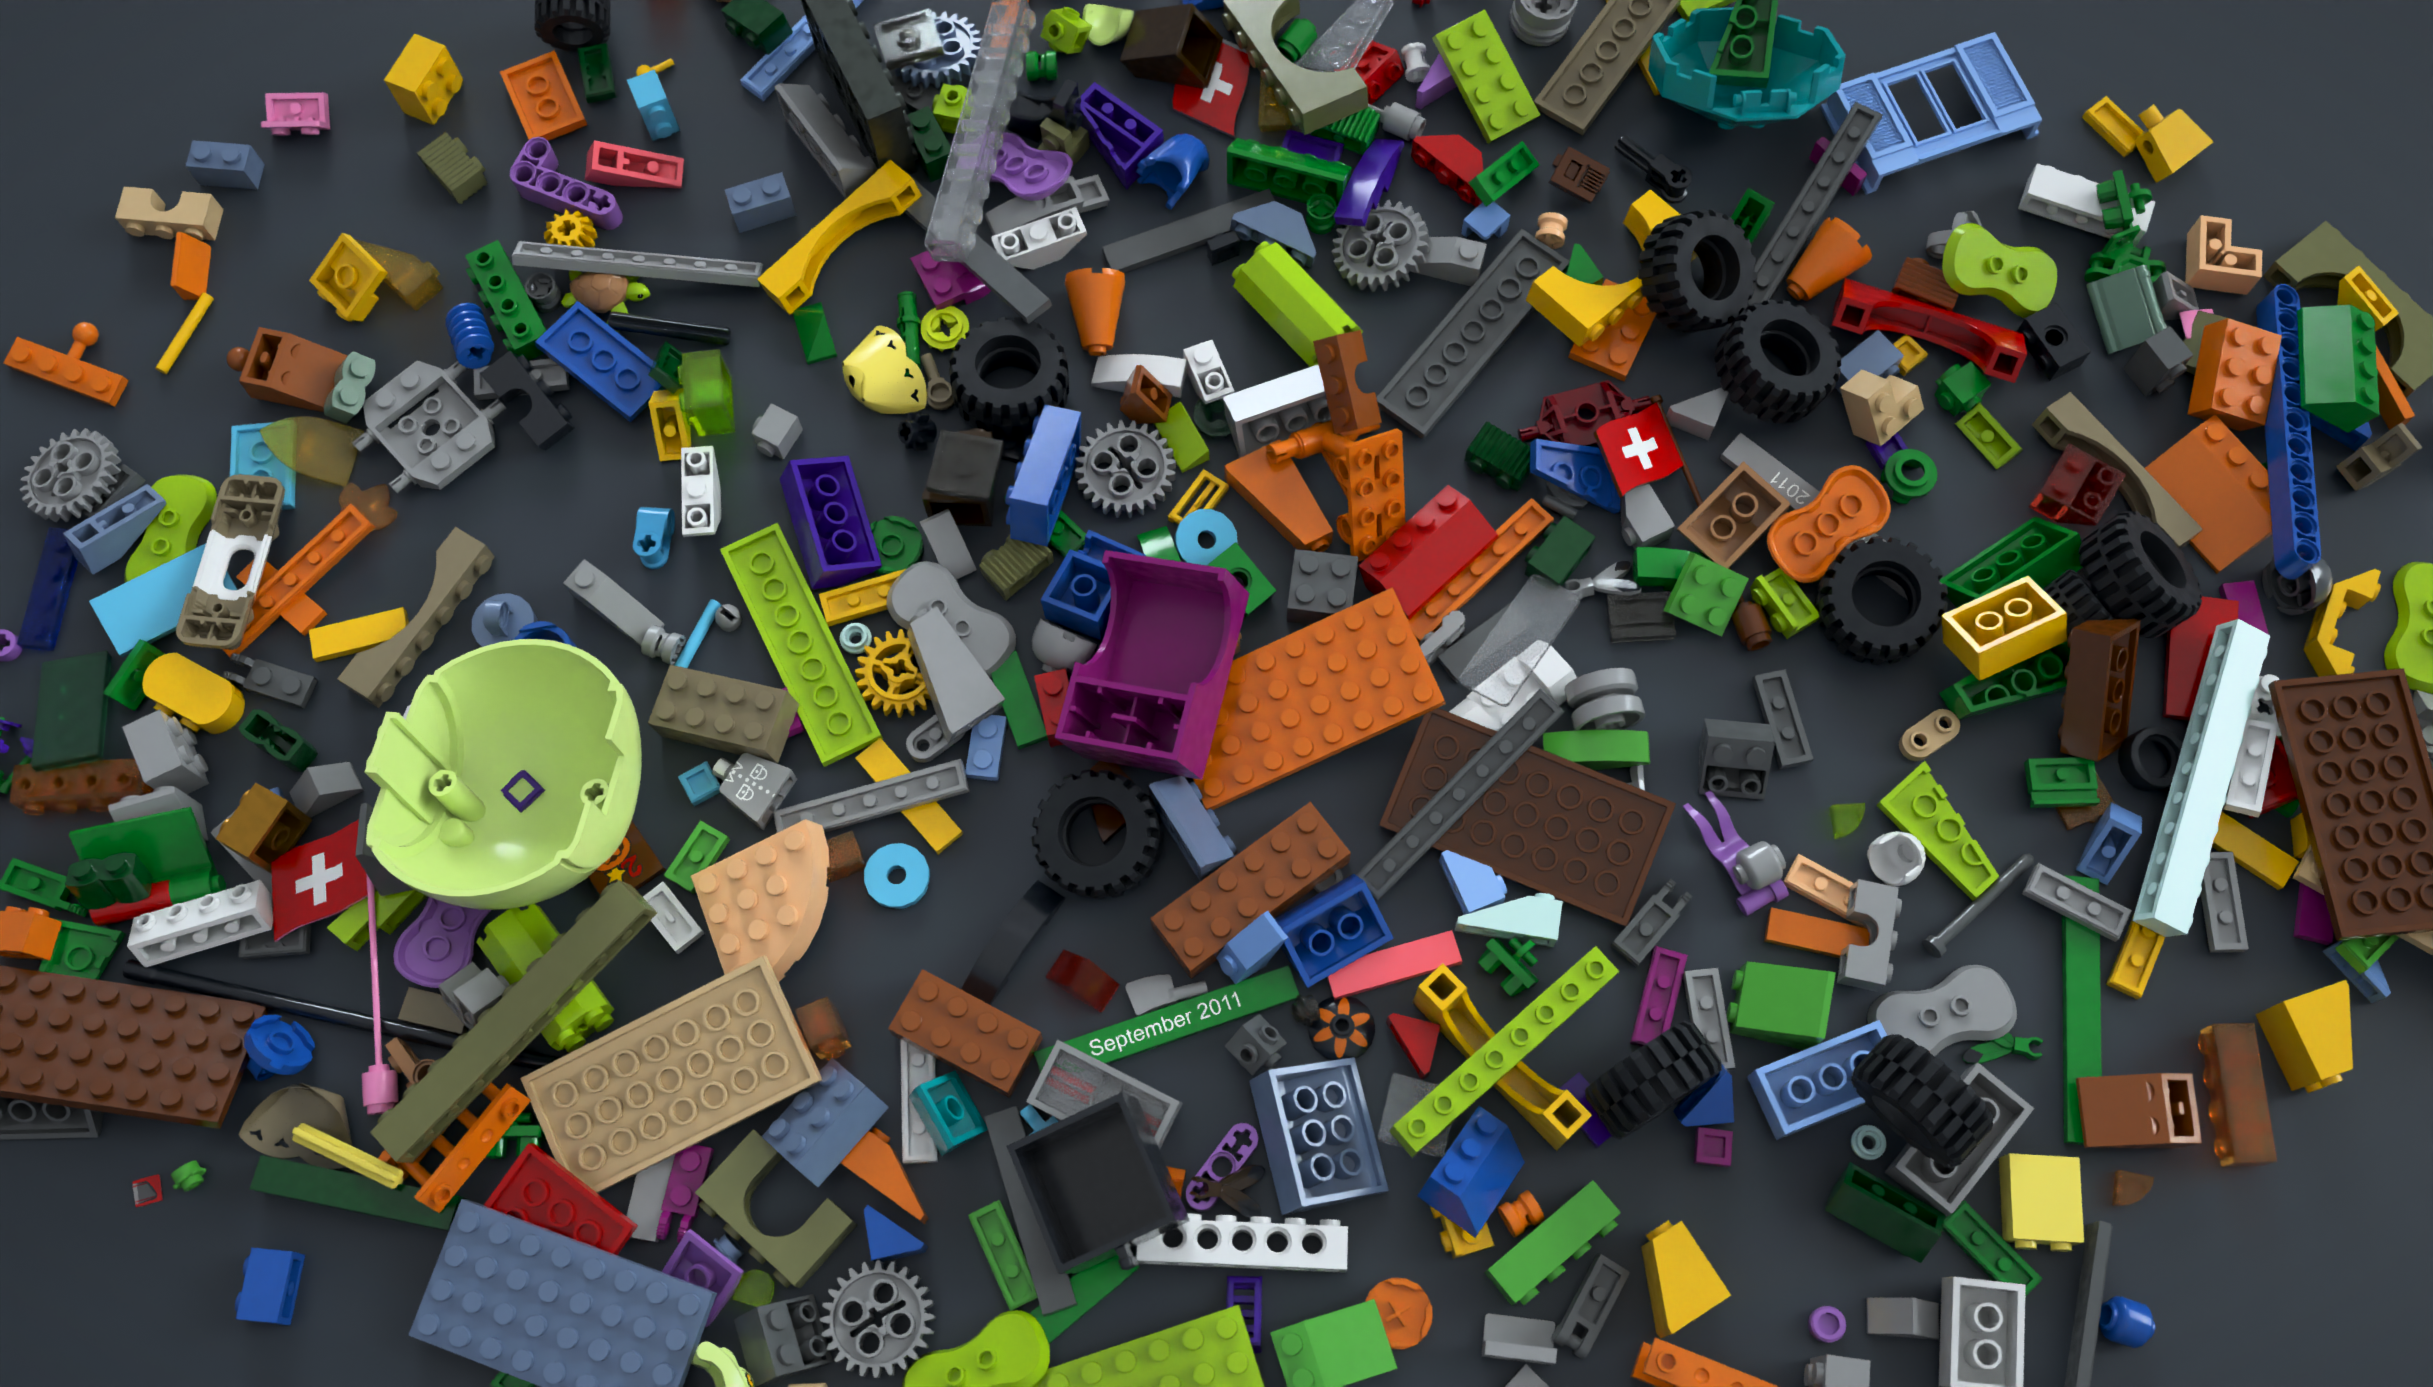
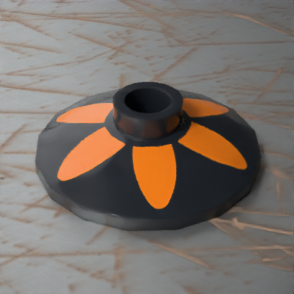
[1308,996,1375,1060]

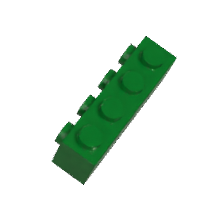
[465,240,547,361]

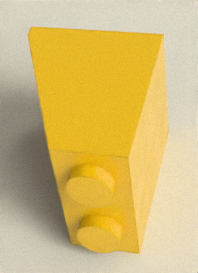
[2255,980,2353,1093]
[1641,1220,1731,1339]

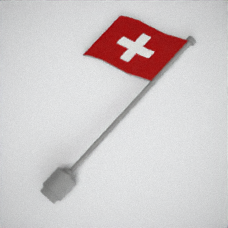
[1173,39,1426,141]

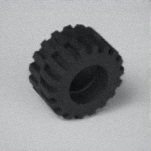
[535,0,610,52]
[2043,569,2114,639]

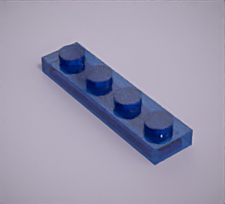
[17,527,78,651]

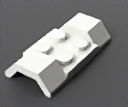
[1449,641,1577,732]

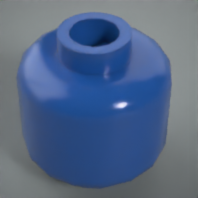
[2099,1296,2155,1348]

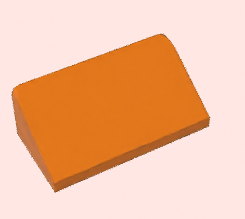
[170,232,211,300]

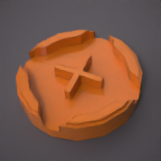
[1365,1278,1433,1350]

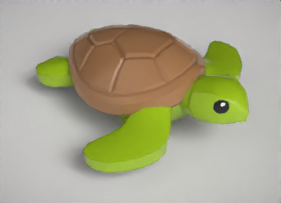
[561,270,651,332]

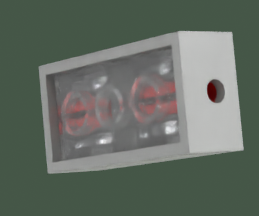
[1026,1040,1183,1150]

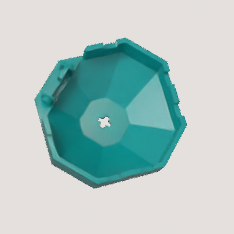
[1648,7,1846,129]

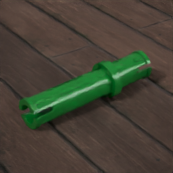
[896,291,921,378]

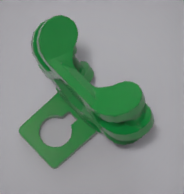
[2084,225,2166,284]

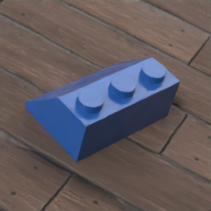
[1275,874,1394,988]
[1417,1106,1525,1238]

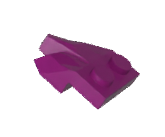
[910,245,991,310]

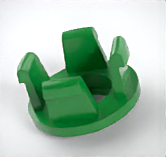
[1881,449,1937,504]

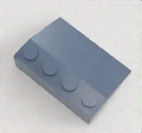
[1249,1057,1389,1215]

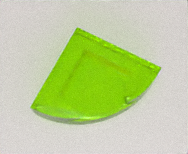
[1830,803,1865,839]

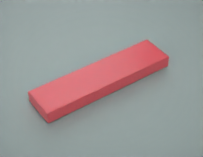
[1327,930,1462,1000]

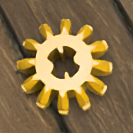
[543,209,597,248]

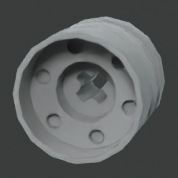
[1509,0,1578,47]

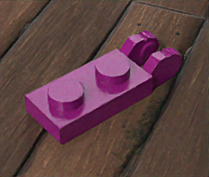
[656,1145,714,1243]

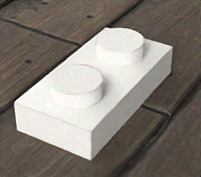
[643,882,705,954]

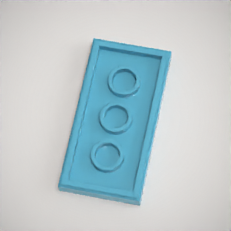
[89,543,238,658]

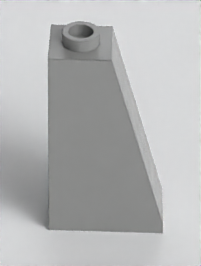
[907,606,1005,743]

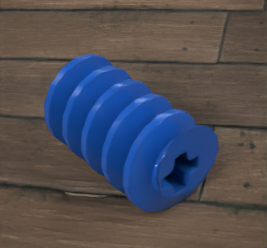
[445,303,494,369]

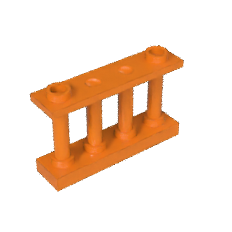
[378,1082,531,1213]
[1631,1337,1779,1387]

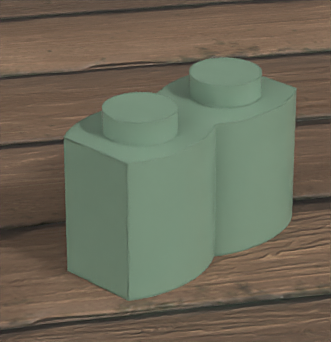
[324,351,376,424]

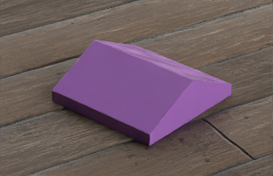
[662,1229,744,1328]

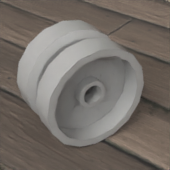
[1564,668,1645,731]

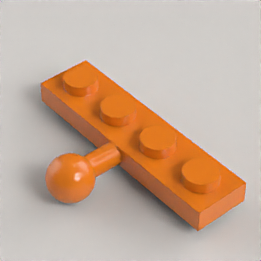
[3,322,129,407]

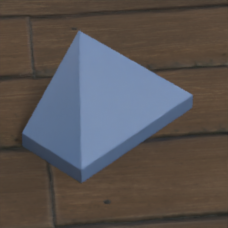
[2322,941,2391,1003]

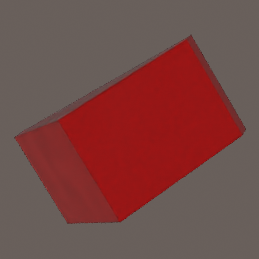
[1386,1013,1440,1081]

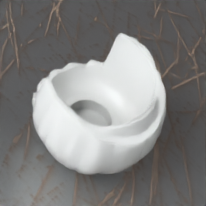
[1867,831,1926,887]

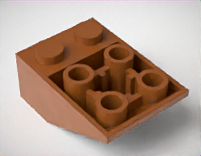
[2076,1073,2202,1148]

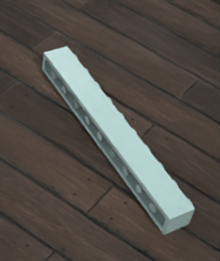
[2132,619,2270,937]

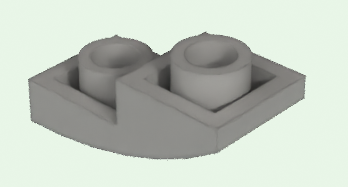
[920,509,977,580]

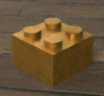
[215,782,312,874]

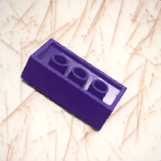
[780,456,882,589]

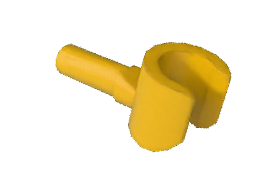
[636,58,674,76]

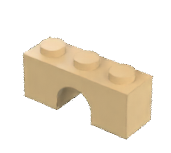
[115,187,224,241]

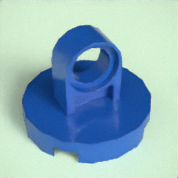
[244,1014,315,1081]

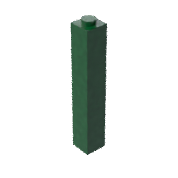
[250,1155,469,1232]

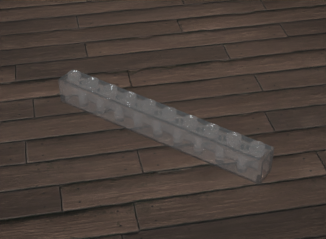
[924,0,1036,262]

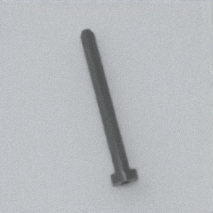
[1922,854,2034,958]

